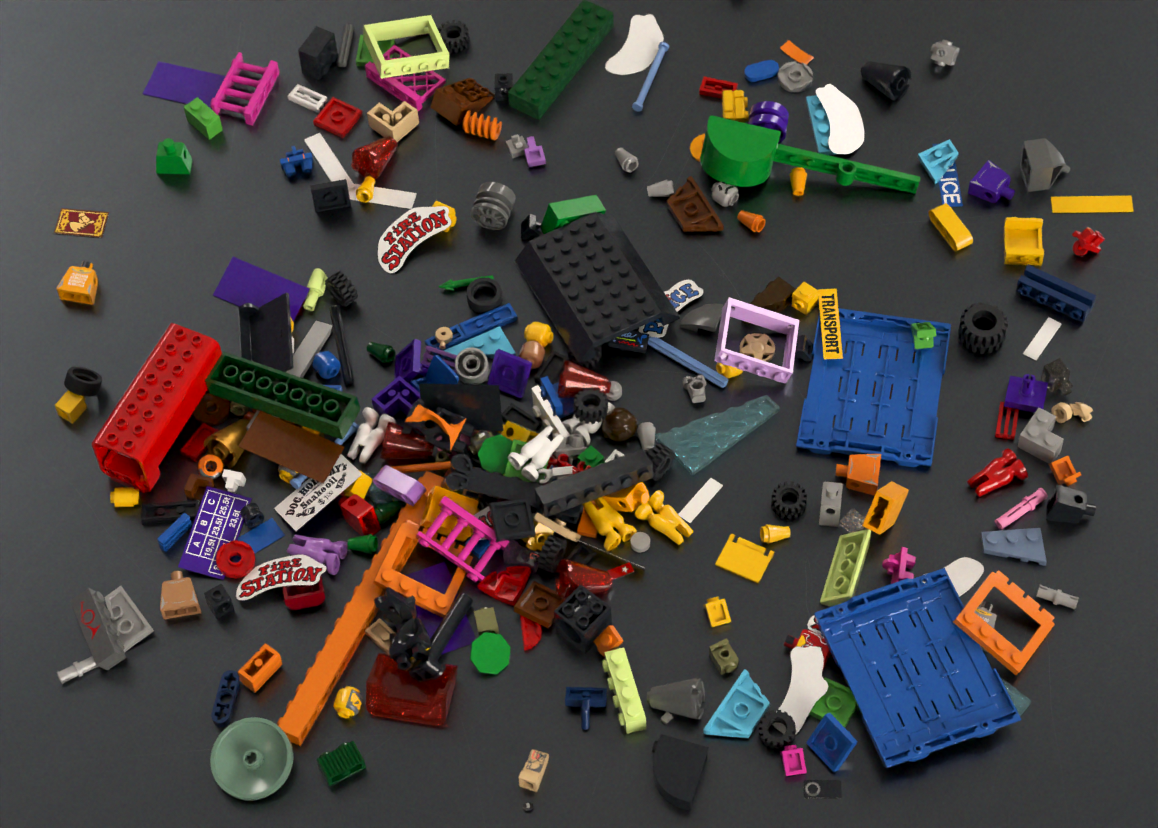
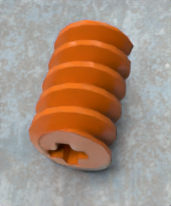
[462,110,502,141]

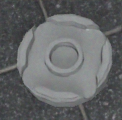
[778,61,813,93]

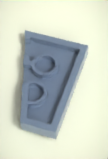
[981,528,1047,566]

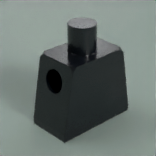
[1046,485,1096,523]

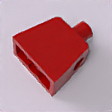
[338,494,381,536]

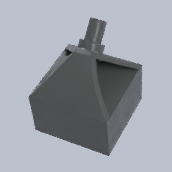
[1020,138,1070,192]

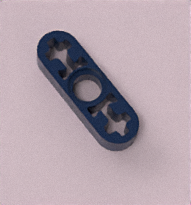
[211,670,241,727]

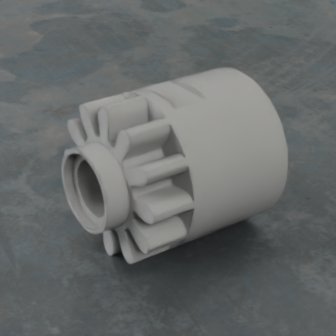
[455,347,490,385]

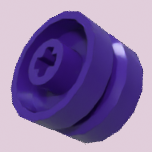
[748,101,789,144]

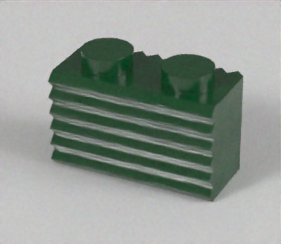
[317,741,366,786]

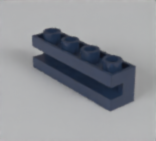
[1016,265,1096,322]

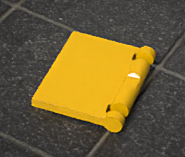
[715,533,775,584]

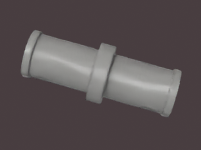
[1036,584,1079,610]
[56,656,99,684]

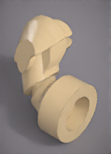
[1051,402,1093,423]

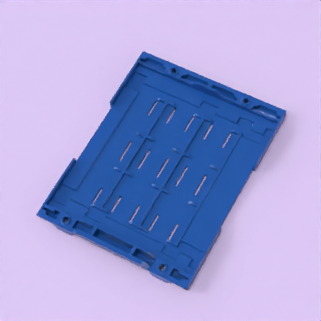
[796,308,951,467]
[814,568,1022,768]

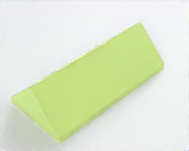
[820,529,871,607]

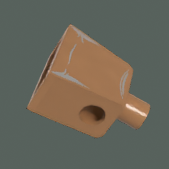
[160,571,201,619]

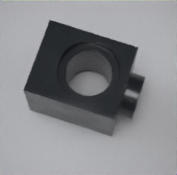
[494,73,513,101]
[204,584,234,619]

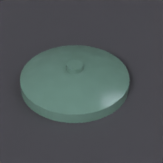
[210,717,293,800]

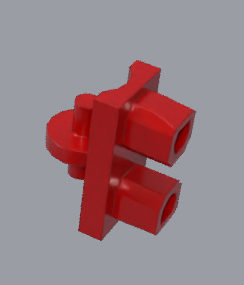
[1072,227,1105,256]

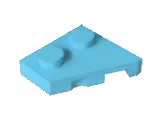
[918,139,959,184]

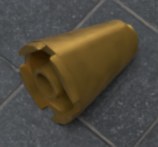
[204,419,250,469]

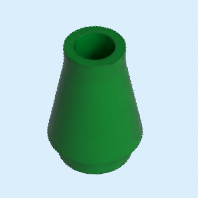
[348,534,378,554]

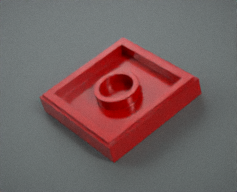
[313,97,363,138]

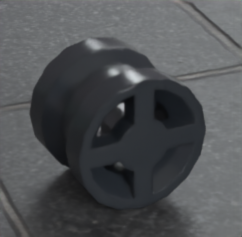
[240,503,265,528]

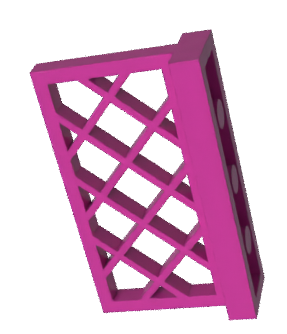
[365,45,446,111]

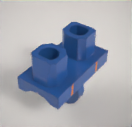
[280,145,313,177]

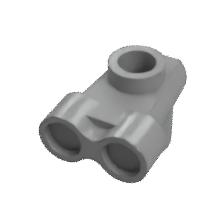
[682,375,706,403]

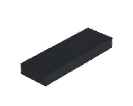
[141,500,201,525]

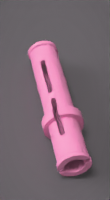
[995,488,1048,530]

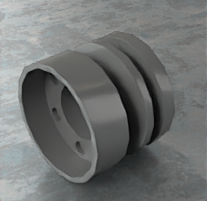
[470,182,516,230]

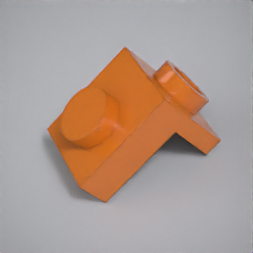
[1049,455,1082,486]
[594,625,623,657]

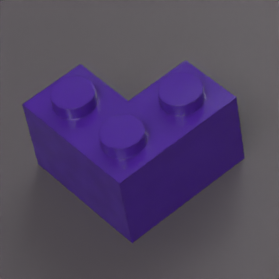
[372,376,421,417]

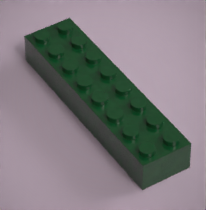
[508,0,614,120]
[205,352,361,440]

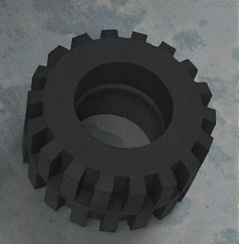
[958,302,1008,354]

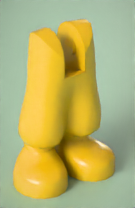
[635,490,693,545]
[582,497,637,552]

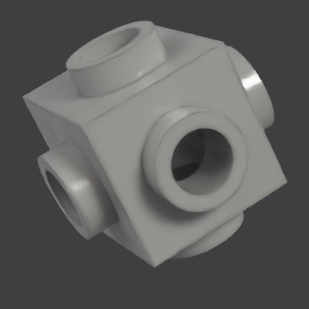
[930,39,960,66]

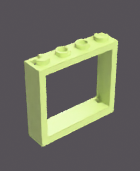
[363,15,449,78]

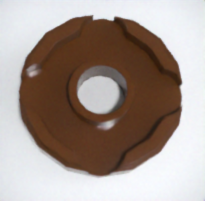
[193,393,231,427]

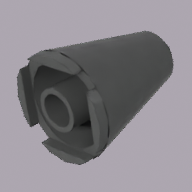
[647,678,705,719]

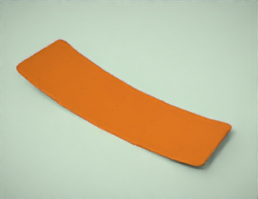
[780,40,814,65]

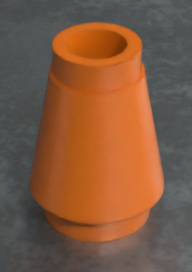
[737,210,766,232]

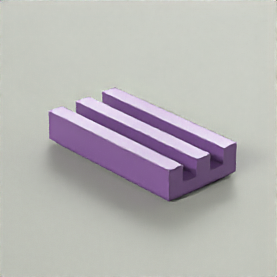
[421,346,457,374]

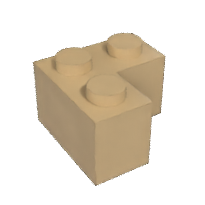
[367,101,419,145]

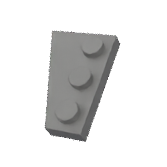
[105,586,154,653]

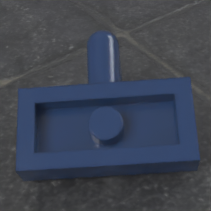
[565,687,607,730]

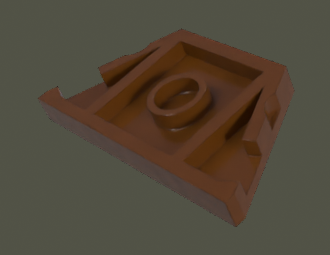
[667,176,724,231]

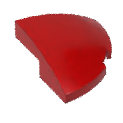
[477,566,531,606]

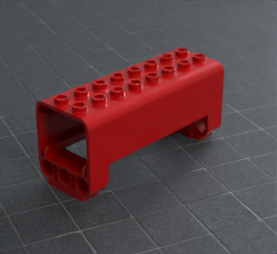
[92,323,222,493]

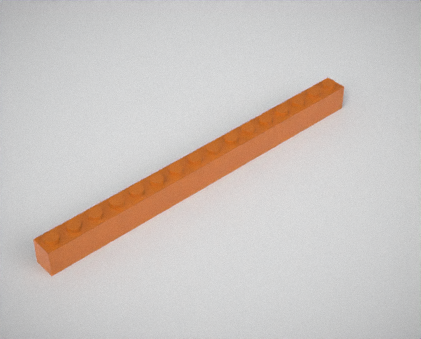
[277,471,444,746]

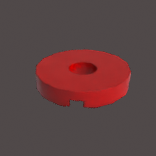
[216,540,256,579]

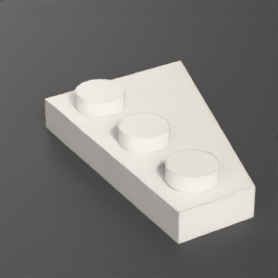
[531,385,570,444]

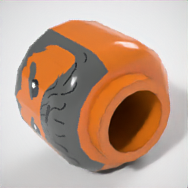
[197,454,223,479]

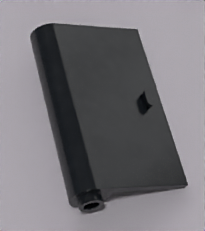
[238,292,294,372]

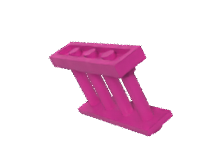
[210,52,279,126]
[416,496,510,582]

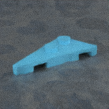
[441,326,516,359]

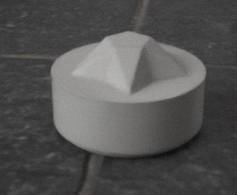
[603,381,622,401]

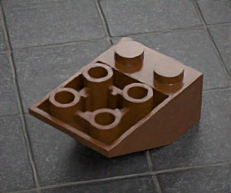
[430,77,495,125]

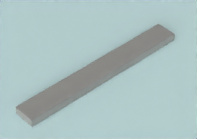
[246,321,333,431]

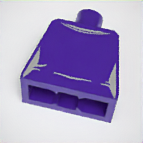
[968,160,1015,203]

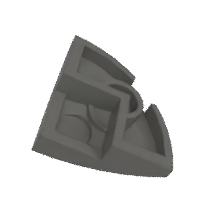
[679,304,724,332]

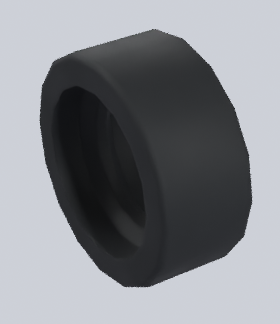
[466,277,502,314]
[64,367,102,397]

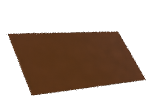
[238,411,344,484]

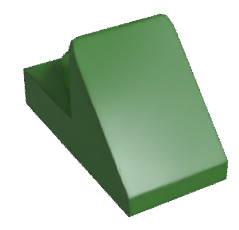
[911,322,936,349]

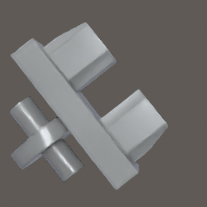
[553,434,587,465]

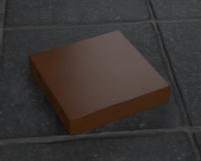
[514,581,568,628]

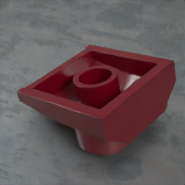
[282,576,325,610]

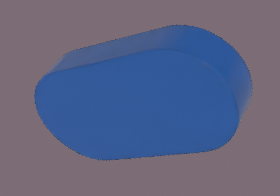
[744,60,779,82]

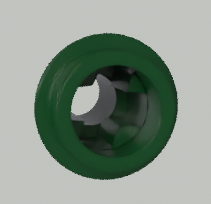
[367,342,396,363]
[374,501,401,524]

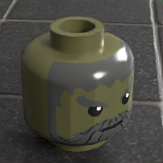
[468,430,494,456]

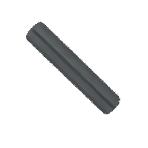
[337,24,354,68]

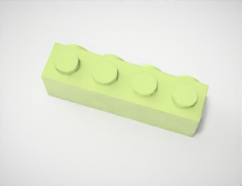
[602,647,646,734]

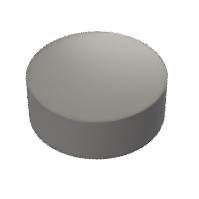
[631,532,650,552]

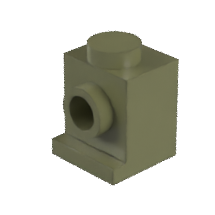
[709,638,739,675]

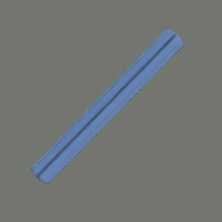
[648,337,729,388]

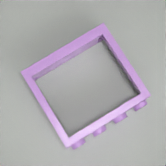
[714,297,799,384]

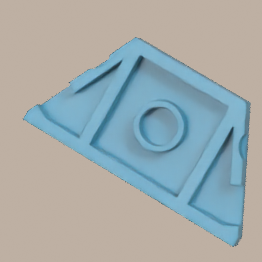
[703,669,770,738]

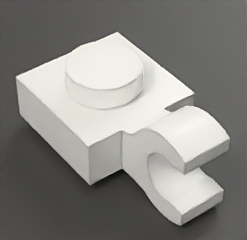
[538,466,573,484]

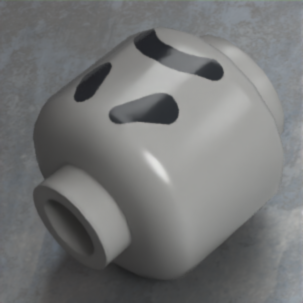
[711,182,739,207]

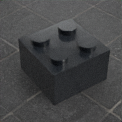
[298,26,338,80]

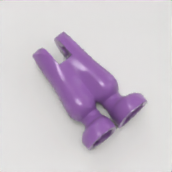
[287,534,348,575]

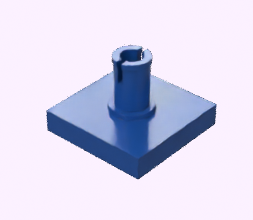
[806,713,858,772]

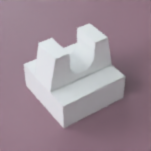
[222,469,246,494]

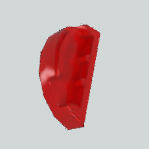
[520,615,542,651]

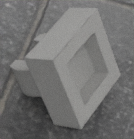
[506,134,528,158]

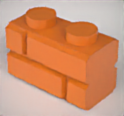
[238,644,283,693]

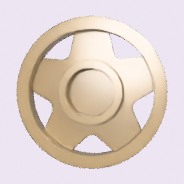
[739,333,775,362]

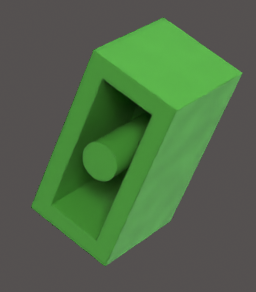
[184,97,223,140]

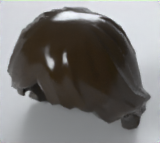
[601,407,638,441]

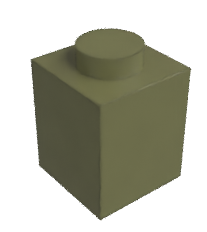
[474,607,499,636]

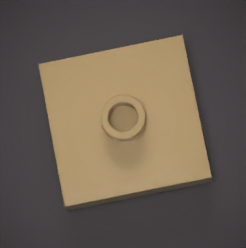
[534,512,581,542]

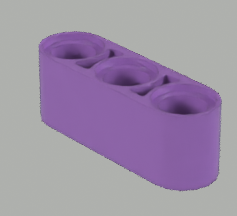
[372,465,426,506]

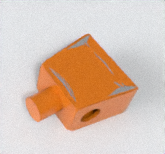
[835,454,881,495]

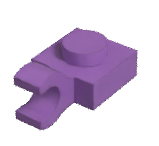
[524,136,546,167]

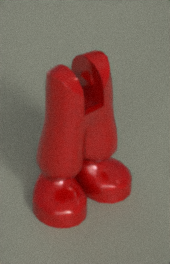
[967,448,1028,497]

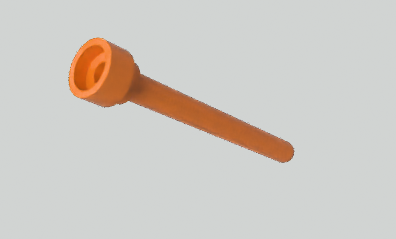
[380,461,451,473]

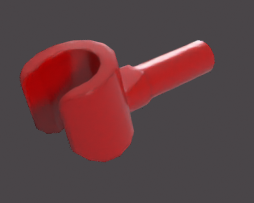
[548,454,568,467]

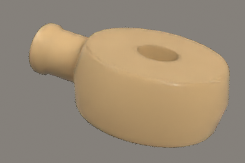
[435,327,453,349]

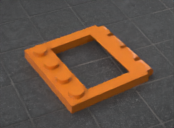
[373,519,473,618]
[953,570,1055,675]

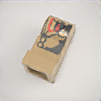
[519,749,549,792]

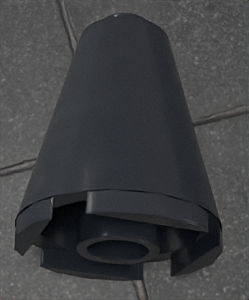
[861,61,912,101]

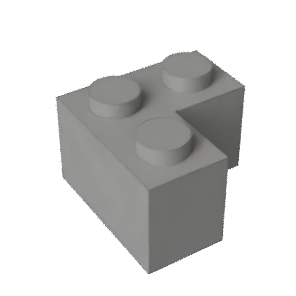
[1018,408,1064,463]

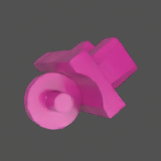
[882,547,916,584]

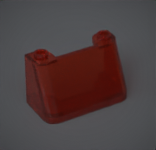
[366,653,458,726]

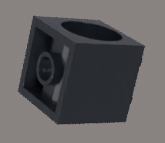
[554,585,612,654]

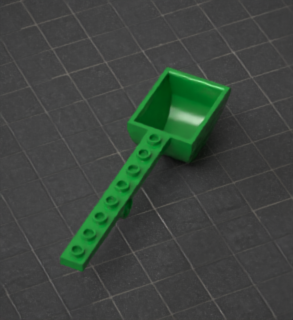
[700,116,920,194]

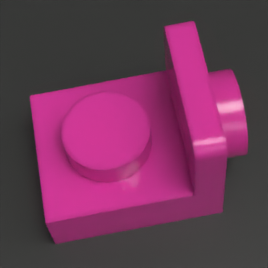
[780,745,807,776]

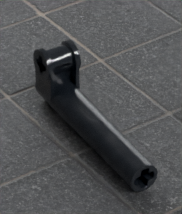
[409,593,473,682]

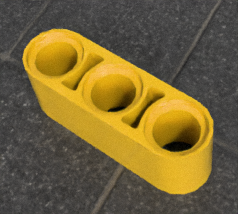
[929,203,973,251]

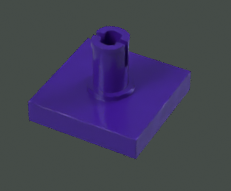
[394,339,429,382]
[487,349,533,398]
[1004,374,1048,412]

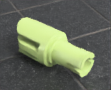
[303,268,328,311]

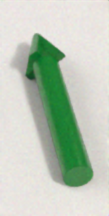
[439,275,494,291]

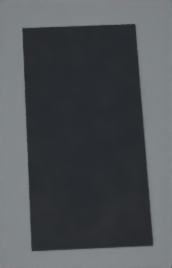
[419,384,503,431]

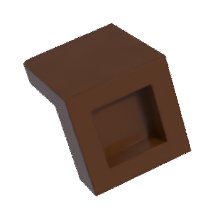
[184,473,215,502]

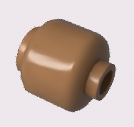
[519,341,545,369]

